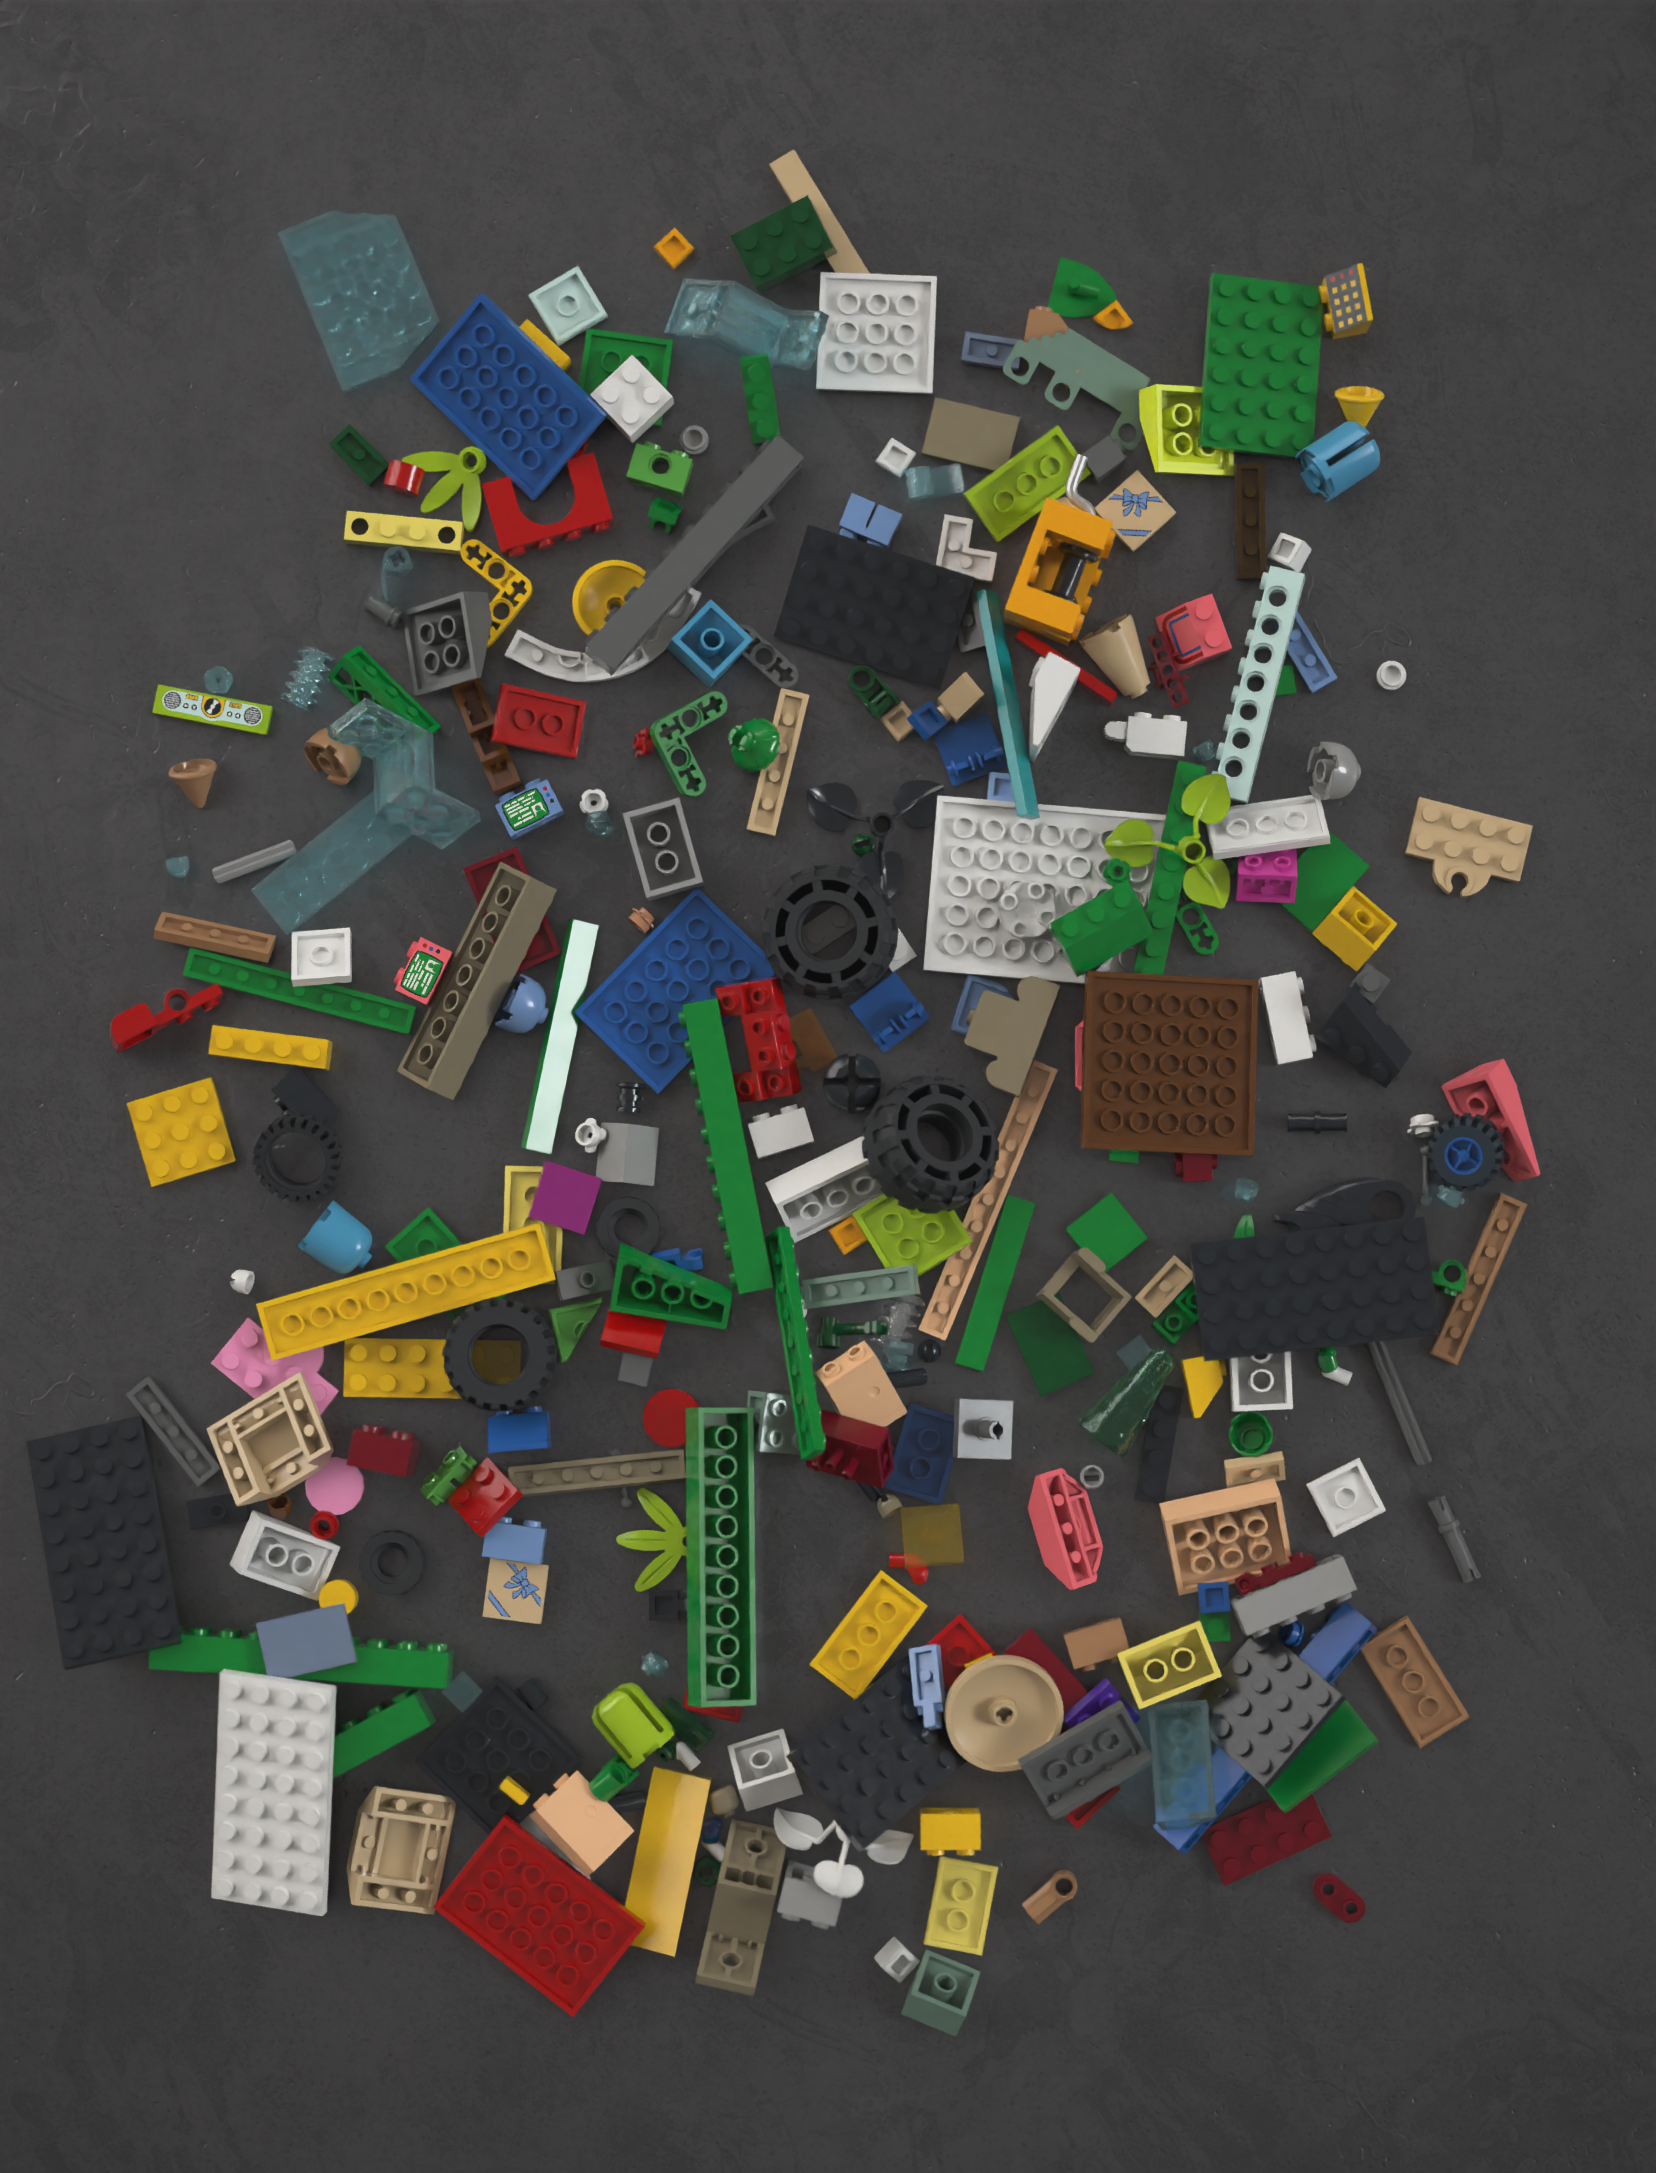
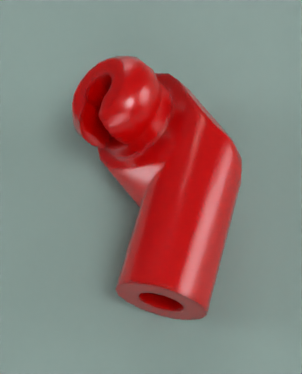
[889,1553,929,1585]

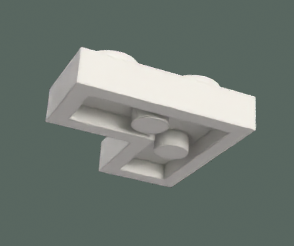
[936,514,997,583]

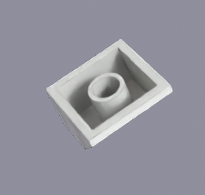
[727,1728,803,1812]

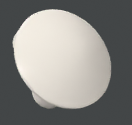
[998,881,1057,939]

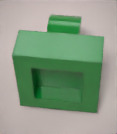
[647,497,684,534]

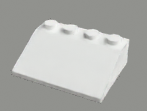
[1028,652,1081,762]

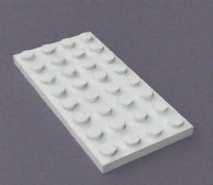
[211,1669,336,1916]

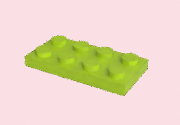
[963,425,1091,542]

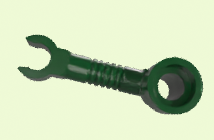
[816,1317,889,1349]

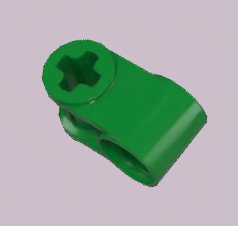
[589,1753,640,1802]

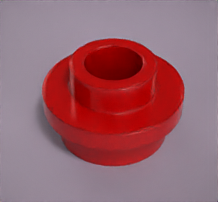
[309,1510,339,1540]

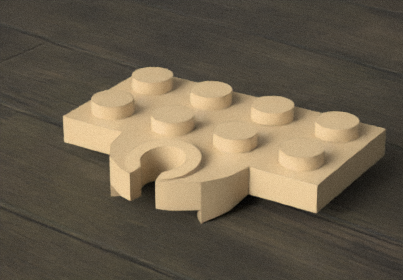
[1404,797,1533,898]

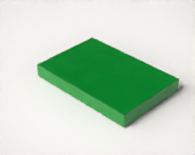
[1278,830,1370,932]

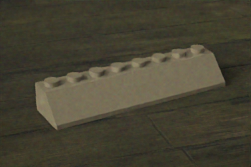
[397,862,557,1100]

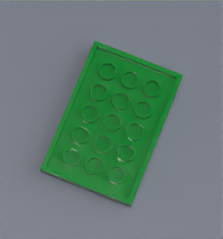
[1198,273,1323,460]

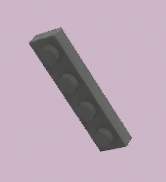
[125,1376,222,1487]

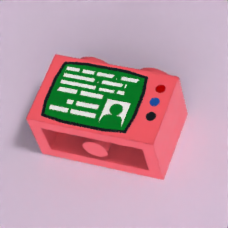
[394,937,454,1007]

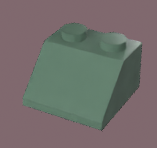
[901,1949,981,2037]

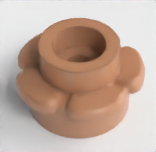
[628,907,654,934]

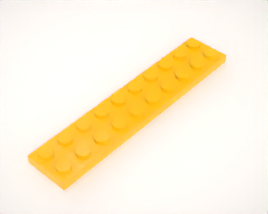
[256,1223,556,1361]

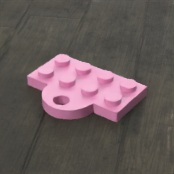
[211,1317,340,1416]

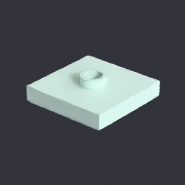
[528,266,608,346]

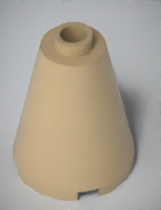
[1079,614,1150,699]

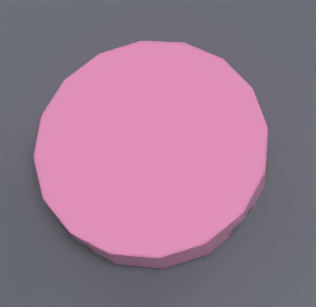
[305,1456,365,1515]

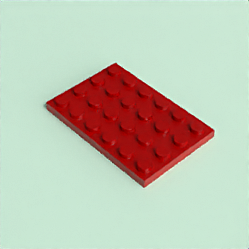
[433,1814,646,2017]

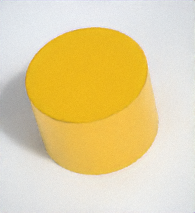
[319,1579,358,1614]

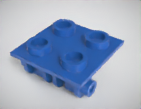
[934,713,1007,787]
[849,972,930,1053]

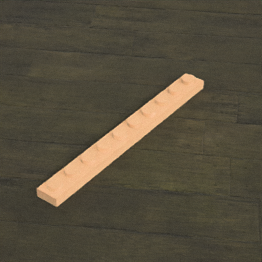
[918,1060,1058,1341]

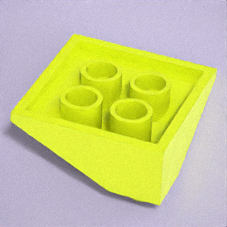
[1139,384,1234,476]

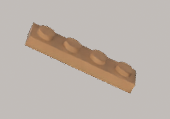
[154,912,276,963]

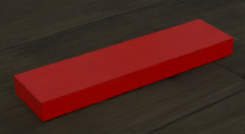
[1015,628,1118,706]

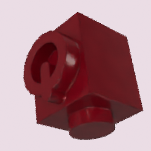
[1174,1153,1217,1183]

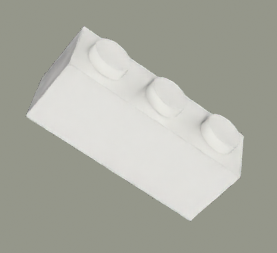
[1258,971,1316,1066]

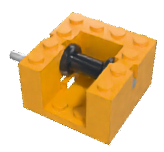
[1003,454,1116,646]

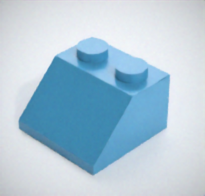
[667,599,753,688]

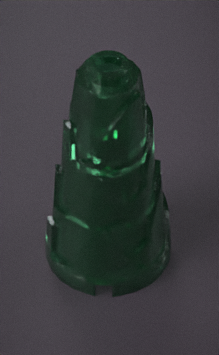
[1076,1346,1175,1458]

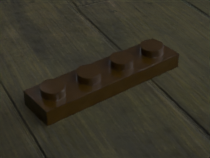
[1234,463,1266,580]

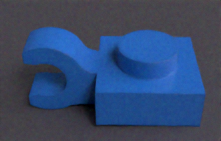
[651,1248,704,1270]

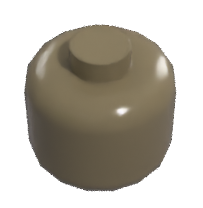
[707,1785,740,1817]

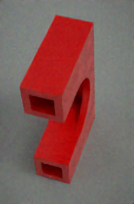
[482,452,614,558]

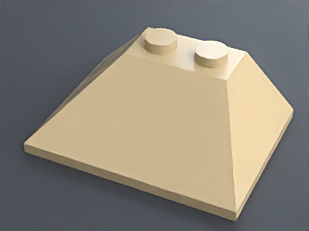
[206,1372,334,1507]
[346,1786,456,1915]

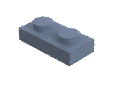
[961,332,1023,371]

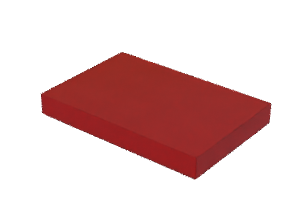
[490,684,587,759]

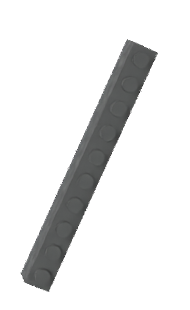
[585,435,804,676]

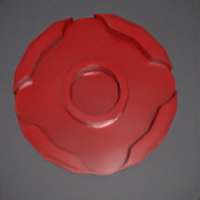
[643,1388,699,1447]

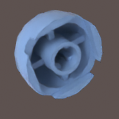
[495,973,549,1033]

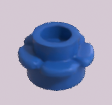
[1278,1621,1305,1649]

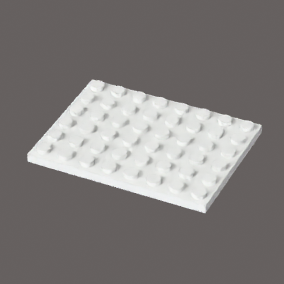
[923,795,1166,984]

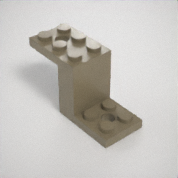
[695,1819,786,1996]

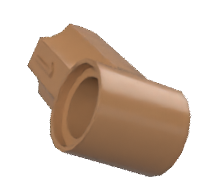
[1022,1869,1077,1924]

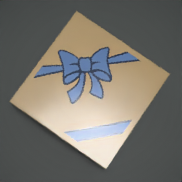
[1094,470,1176,553]
[482,1558,549,1624]

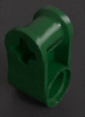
[848,665,900,721]

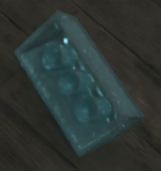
[1148,1700,1216,1831]

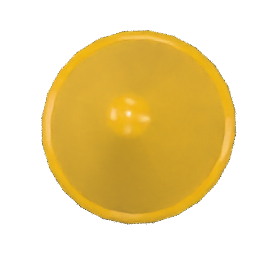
[1335,386,1385,427]

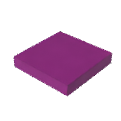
[528,1161,602,1235]

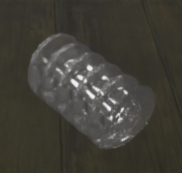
[870,1295,925,1352]

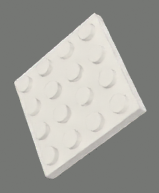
[816,272,937,394]

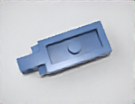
[909,1644,946,1730]

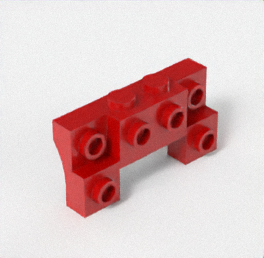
[715,977,802,1103]

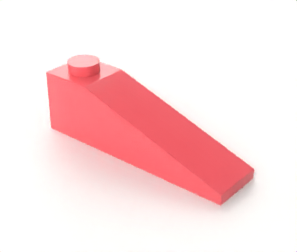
[1441,1058,1541,1183]

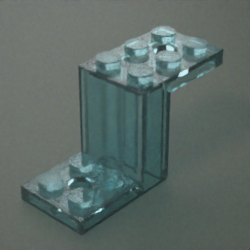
[664,279,829,370]
[328,698,481,849]

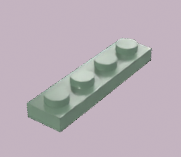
[802,1265,920,1309]

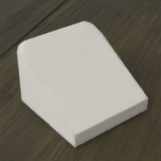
[1267,532,1311,572]
[874,1937,920,1983]

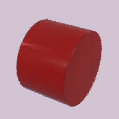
[383,460,425,496]

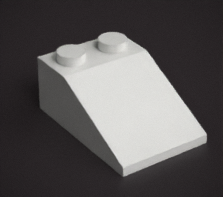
[230,1510,340,1601]

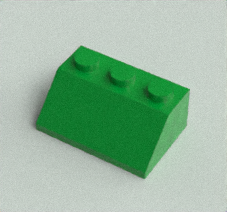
[1048,880,1154,977]

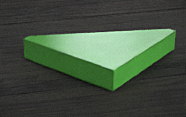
[549,1297,603,1363]

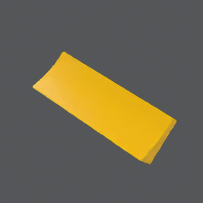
[625,1766,712,1957]

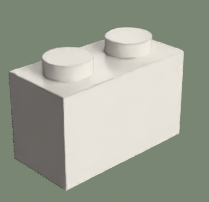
[748,1104,814,1159]

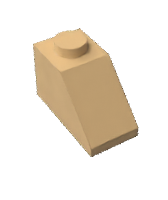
[937,672,984,724]

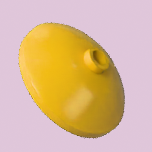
[572,560,646,636]

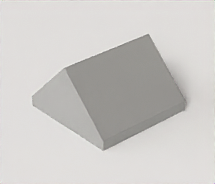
[596,1123,660,1186]

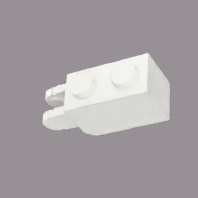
[1103,712,1187,760]

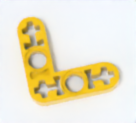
[460,539,533,648]

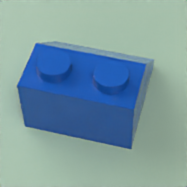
[488,1406,552,1453]

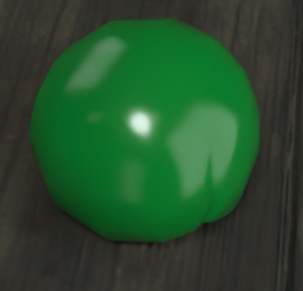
[1228,1411,1273,1457]

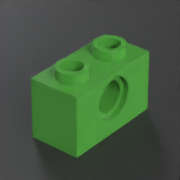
[626,442,693,498]

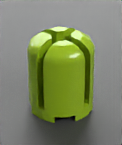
[592,1682,675,1769]

